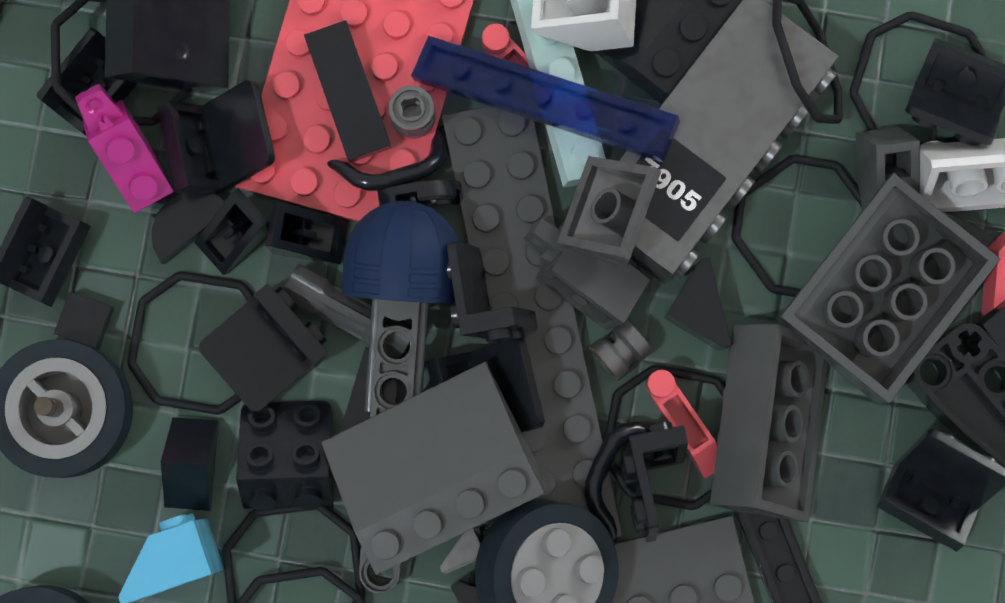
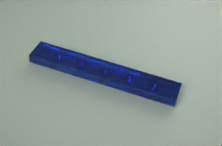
[411,35,680,163]

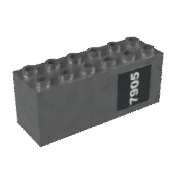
[619,0,839,284]

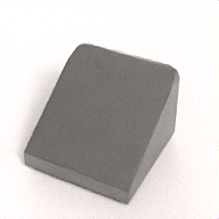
[440,528,481,574]

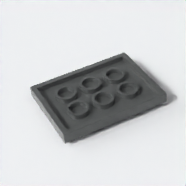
[612,515,754,603]

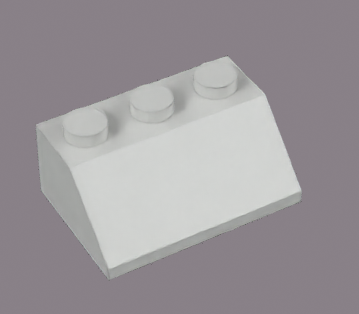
[531,0,636,51]
[920,138,1005,212]

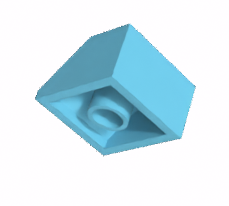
[118,513,224,603]

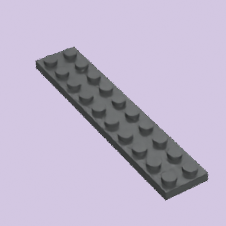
[442,98,623,537]

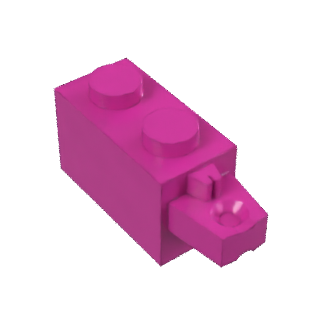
[75,84,174,213]

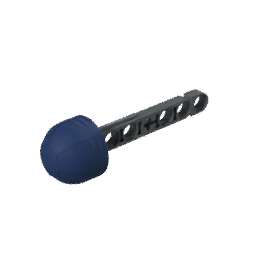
[341,201,459,594]

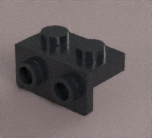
[37,28,138,136]
[0,196,91,307]

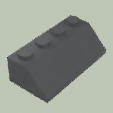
[710,324,828,522]

